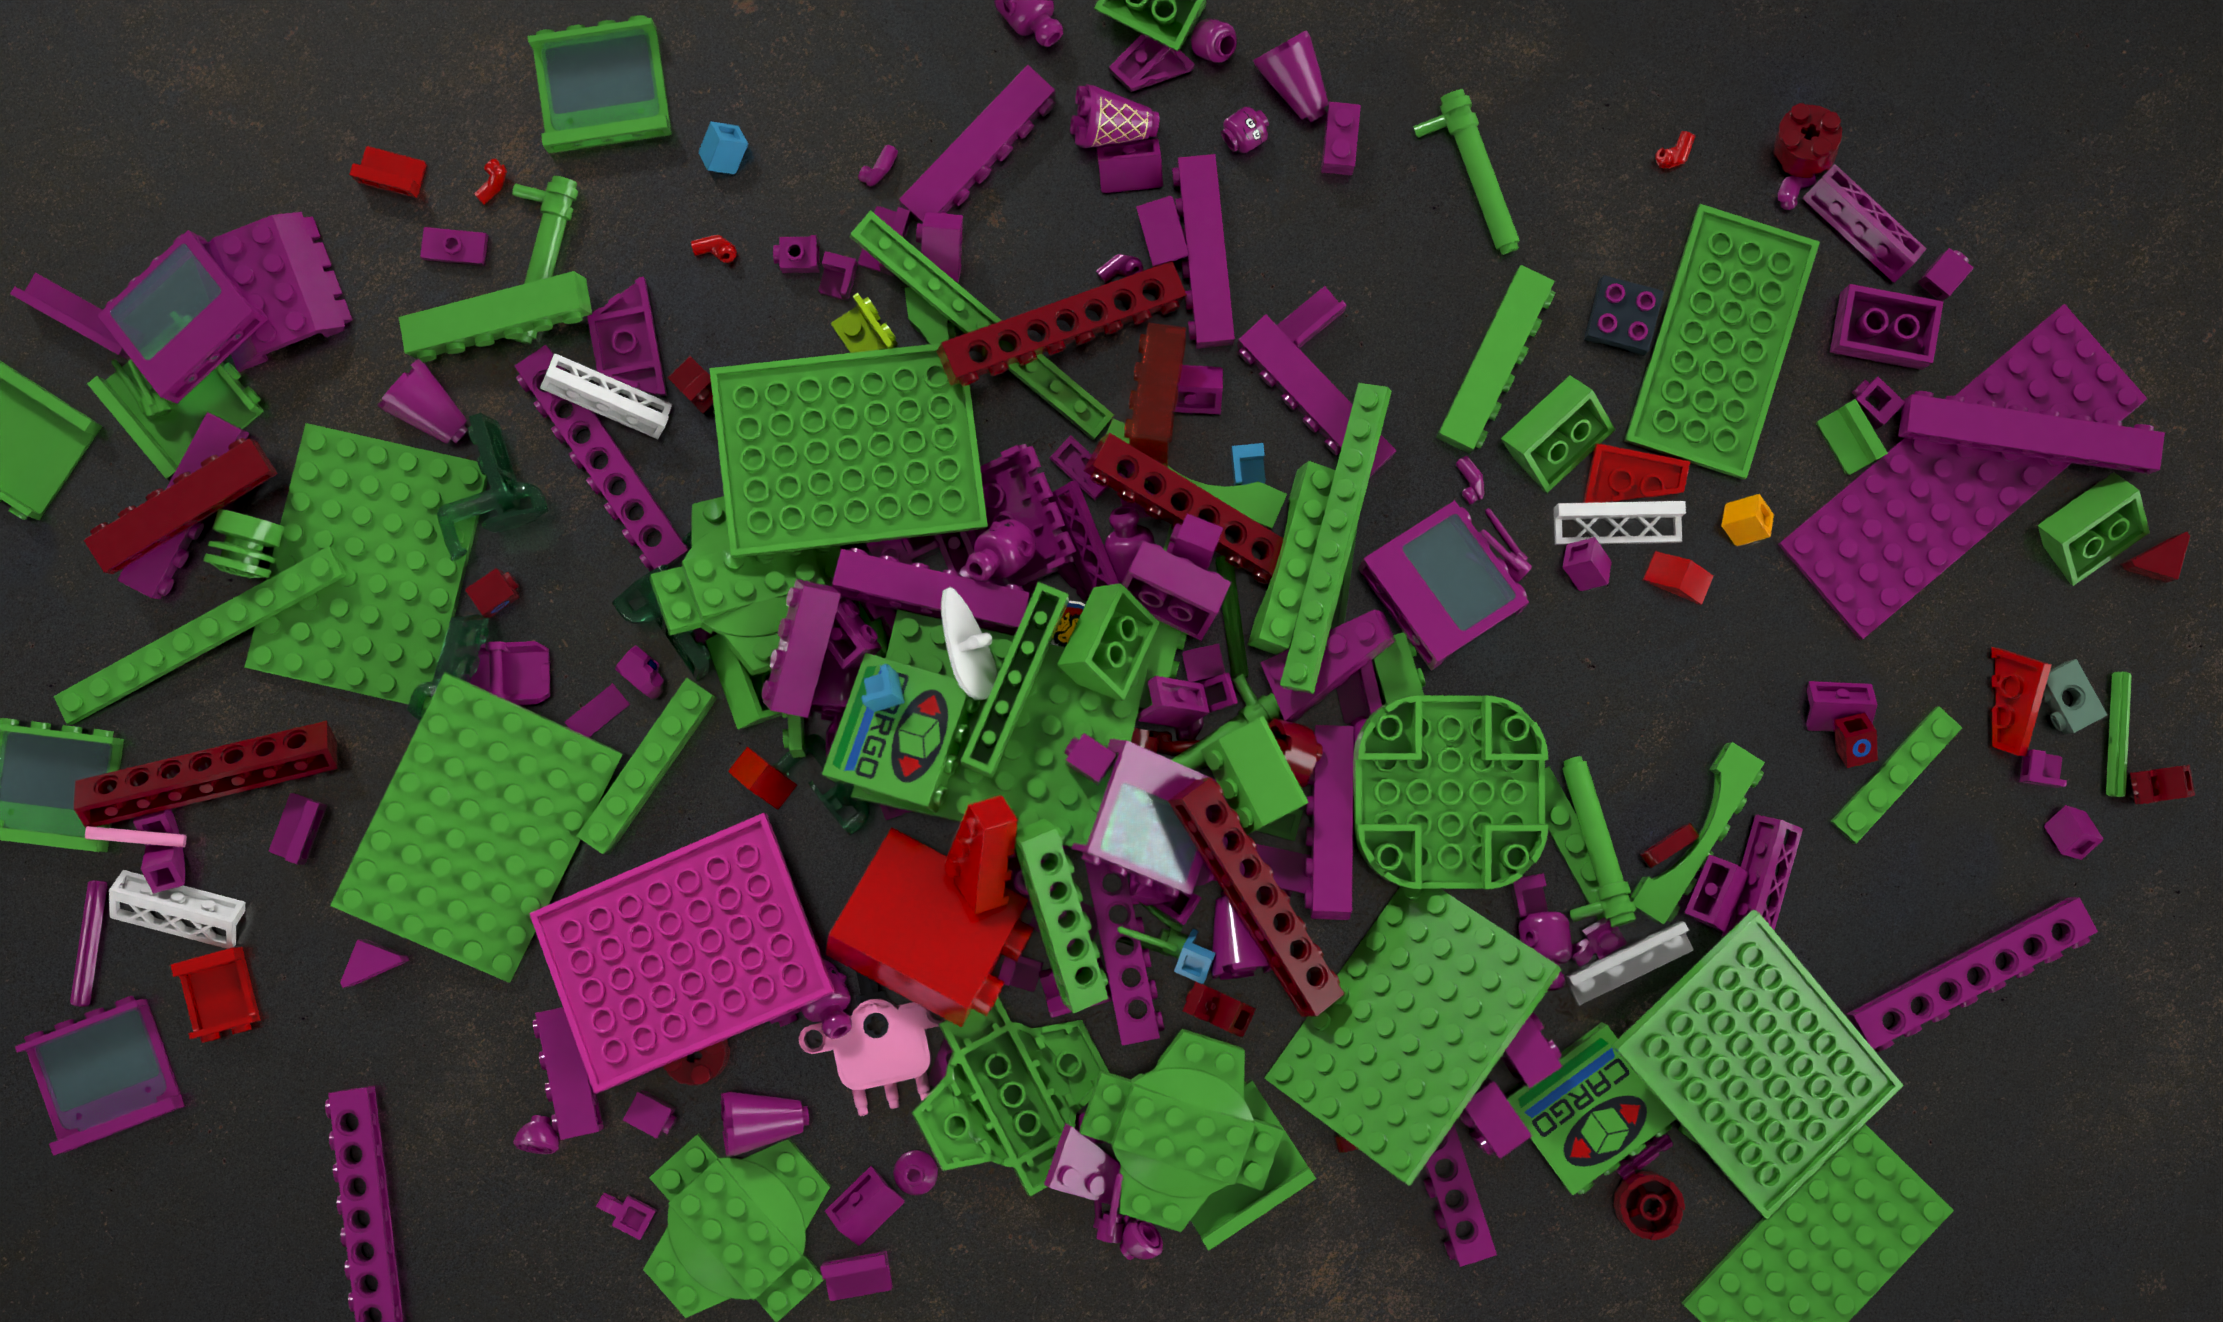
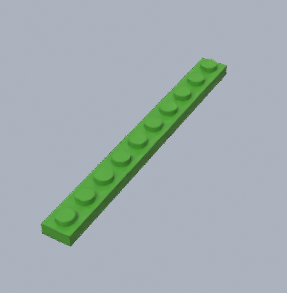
[849,210,1114,440]
[1280,383,1392,694]
[54,546,347,725]

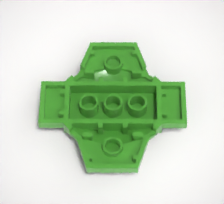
[650,496,841,675]
[911,997,1109,1197]
[1079,1029,1284,1232]
[643,1133,831,1322]

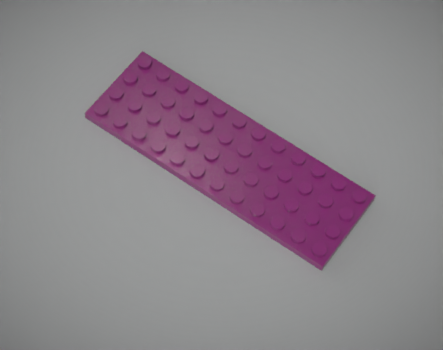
[1778,304,2147,640]

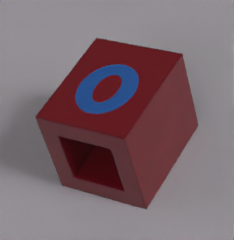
[465,568,520,618]
[1834,712,1878,768]

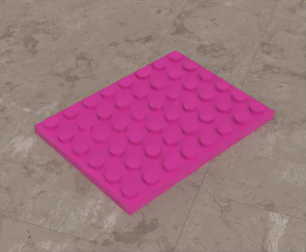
[529,813,835,1093]

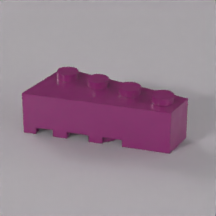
[1261,610,1396,722]

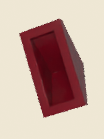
[2121,531,2190,583]

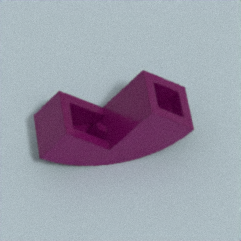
[133,809,185,894]

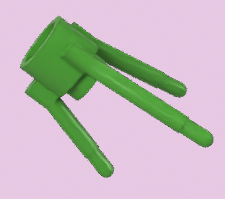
[111,348,174,419]
[1116,903,1188,959]

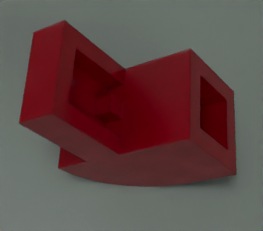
[667,356,714,414]
[2130,764,2195,804]
[1183,982,1256,1038]

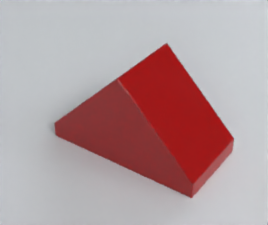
[1642,551,1714,605]
[728,747,798,810]

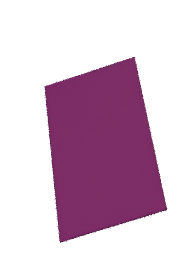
[565,683,630,737]

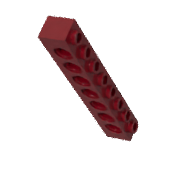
[937,261,1186,386]
[1084,433,1284,584]
[73,721,338,828]
[1168,777,1344,1016]

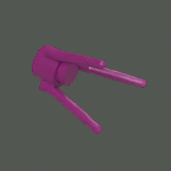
[1465,508,1532,583]
[1093,1174,1132,1243]

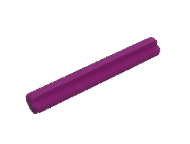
[70,880,108,1007]

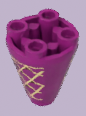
[1070,84,1159,148]

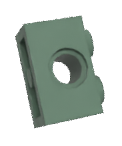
[2042,659,2107,735]

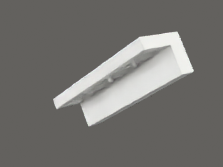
[540,353,672,439]
[1554,501,1686,545]
[109,870,245,949]
[1564,921,1694,1006]

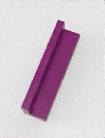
[1803,164,1926,283]
[10,272,147,361]
[1049,480,1119,596]
[1721,815,1803,937]

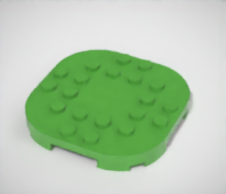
[1353,695,1548,889]

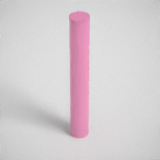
[85,826,186,847]

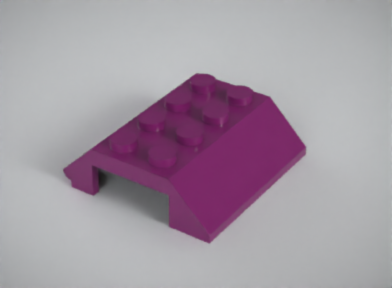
[194,212,352,372]
[934,444,1076,587]

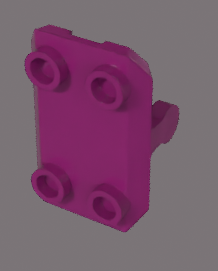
[453,641,551,705]

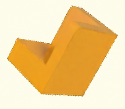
[1721,494,1774,546]

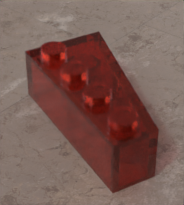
[1124,323,1186,468]

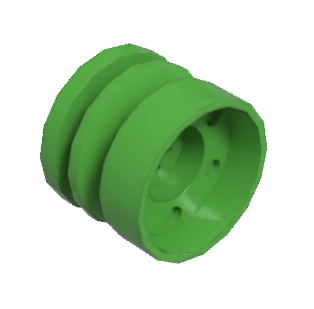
[203,509,285,579]

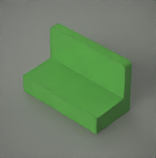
[1816,399,1888,475]

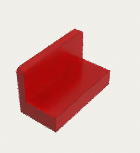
[349,146,427,198]

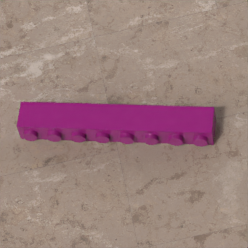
[1898,391,2165,474]

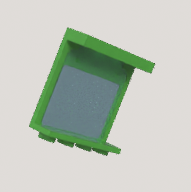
[527,15,672,154]
[0,718,124,852]

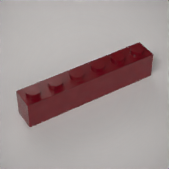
[84,438,278,574]

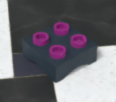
[1584,275,1664,355]

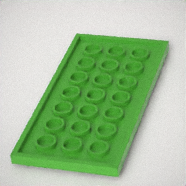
[1624,204,1820,480]
[1682,1124,1954,1322]

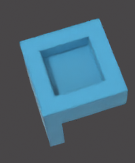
[699,121,748,174]
[1231,443,1266,486]
[861,664,905,712]
[1174,929,1216,984]

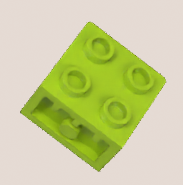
[831,293,898,353]

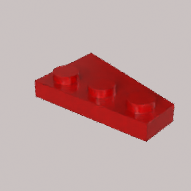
[1583,443,1690,503]
[1991,647,2052,756]

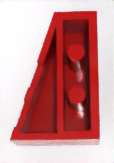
[944,795,1018,914]

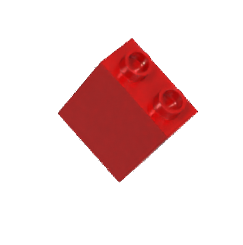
[825,827,1035,1028]

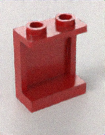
[170,947,261,1043]

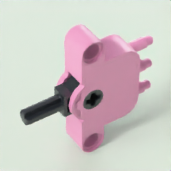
[799,971,946,1116]

